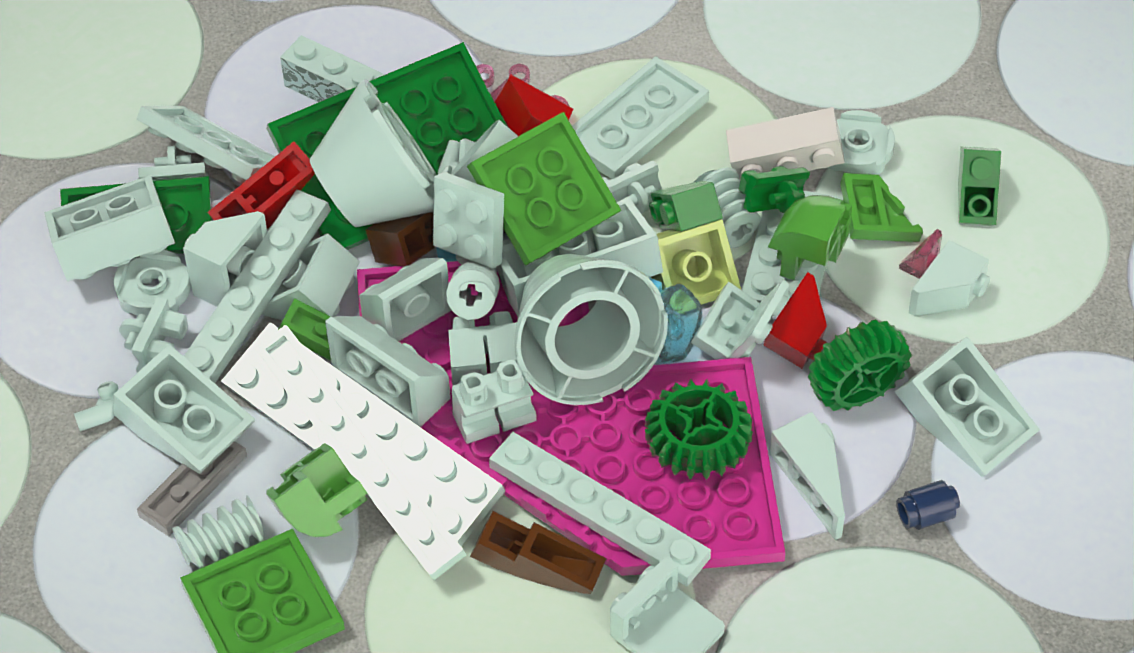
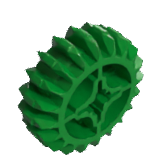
[808,319,912,411]
[645,379,753,481]

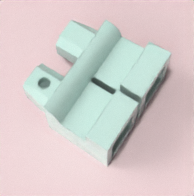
[448,311,518,385]
[452,359,537,444]

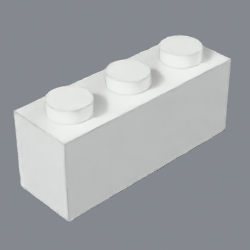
[726,107,845,180]

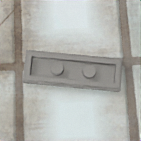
[137,441,247,537]

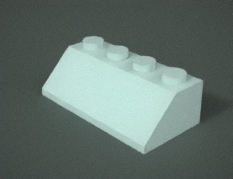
[496,198,663,316]

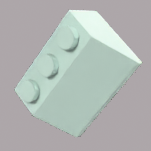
[44,175,175,282]
[325,316,450,427]

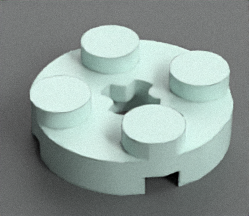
[829,110,895,175]
[114,250,191,316]

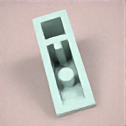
[770,412,845,540]

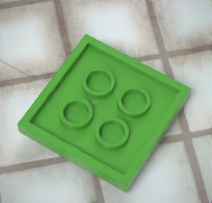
[467,112,622,266]
[180,528,345,653]

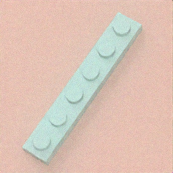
[184,190,331,383]
[489,432,711,586]

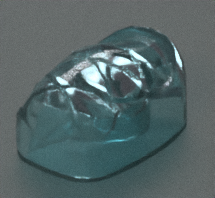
[654,284,702,365]

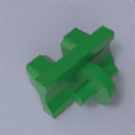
[739,166,810,213]

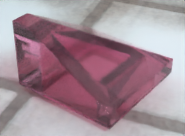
[899,229,942,279]

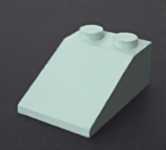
[894,337,1040,477]
[113,344,255,474]

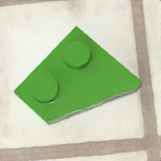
[840,173,923,242]

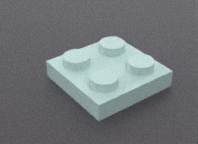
[433,172,504,269]

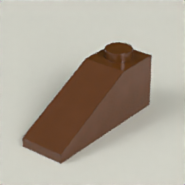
[366,212,435,267]

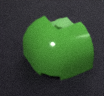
[768,195,852,280]
[266,443,367,537]

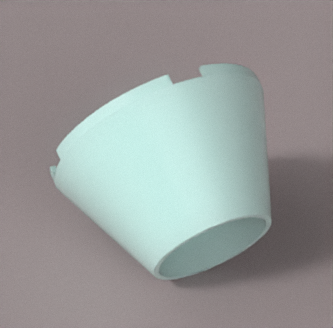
[310,80,436,227]
[514,254,668,405]

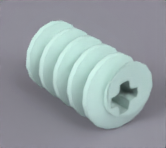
[693,167,761,248]
[446,261,500,320]
[172,495,265,569]

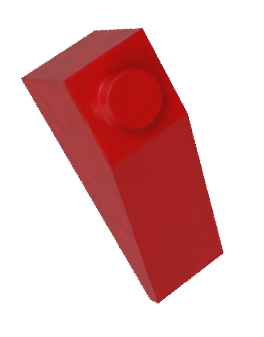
[207,141,315,229]

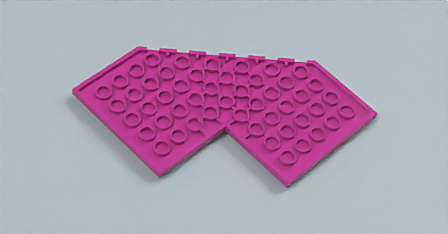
[357,261,785,576]

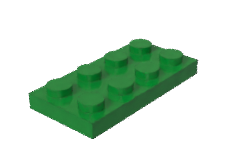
[60,176,213,258]

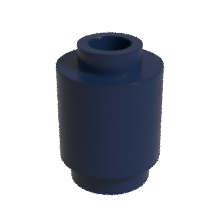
[896,480,960,530]

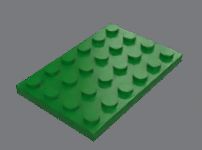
[266,42,507,250]

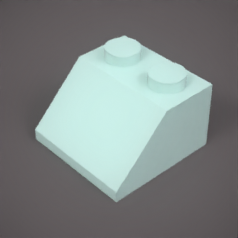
[183,211,267,306]
[261,233,360,320]
[359,258,451,341]

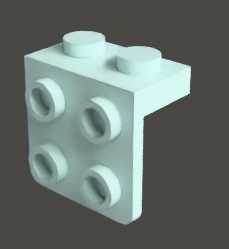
[691,279,790,360]
[610,556,725,653]

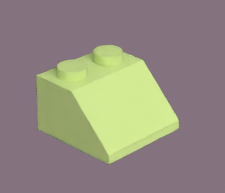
[651,219,741,314]

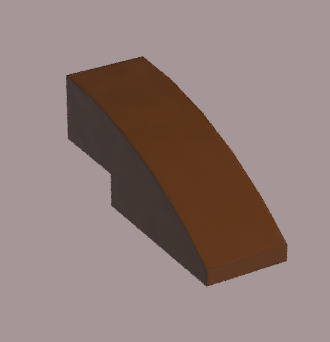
[470,511,607,594]

